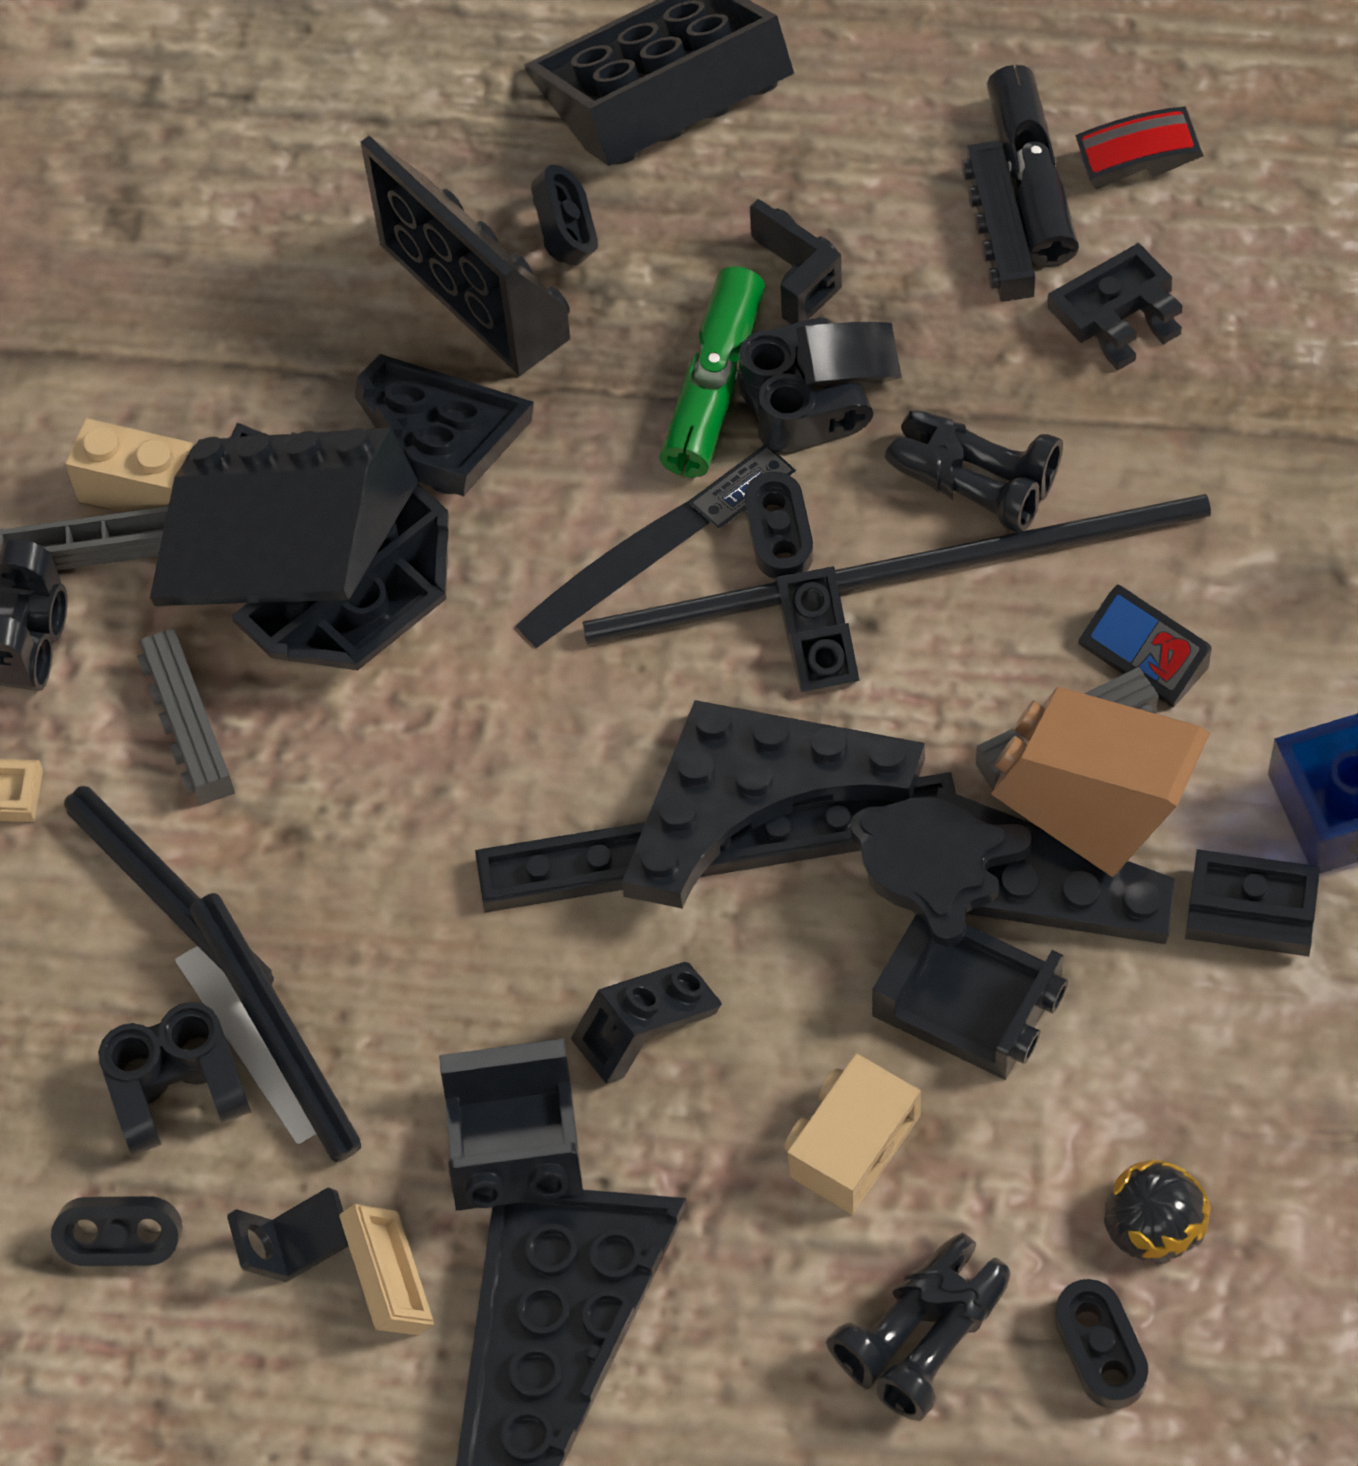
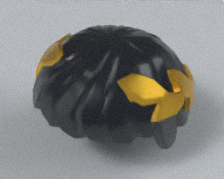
[1104,1159,1211,1264]

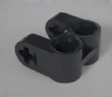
[739,318,874,453]
[0,539,68,691]
[98,1002,251,1155]

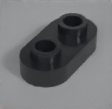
[531,165,598,266]
[745,472,813,579]
[51,1196,183,1266]
[1055,1279,1148,1409]

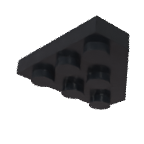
[355,354,534,496]

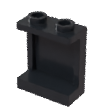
[872,914,1068,1080]
[439,1038,584,1211]

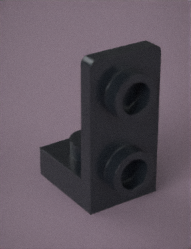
[750,199,842,324]
[570,962,722,1084]

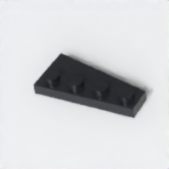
[936,787,1175,944]

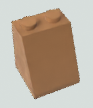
[991,687,1210,877]

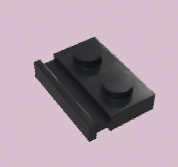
[1185,849,1320,957]

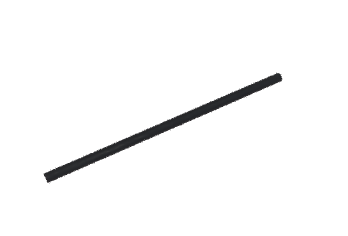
[582,494,1211,644]

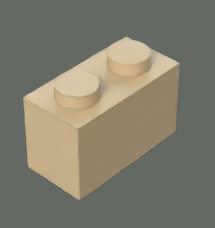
[65,418,194,512]
[784,1053,921,1215]

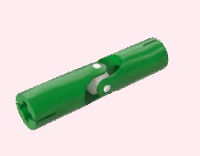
[659,266,765,478]

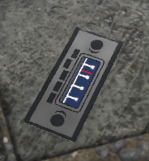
[689,445,796,529]

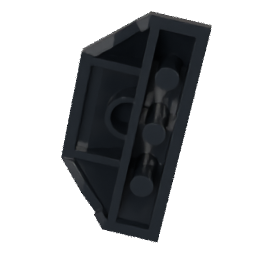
[232,483,449,671]

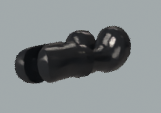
[885,410,1063,533]
[826,1232,1011,1421]

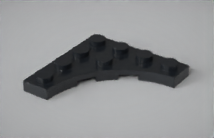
[622,700,925,909]

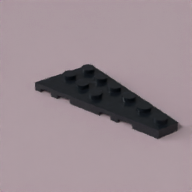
[456,1189,687,1466]

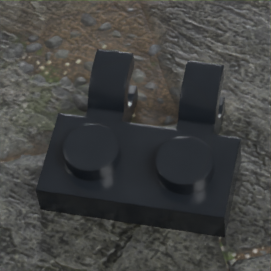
[1048,242,1183,371]

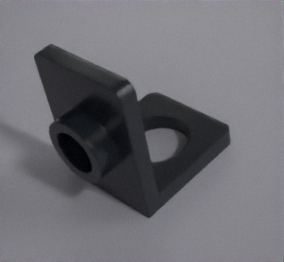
[227,1188,349,1282]

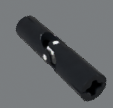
[987,65,1079,267]

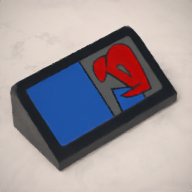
[1078,584,1212,708]

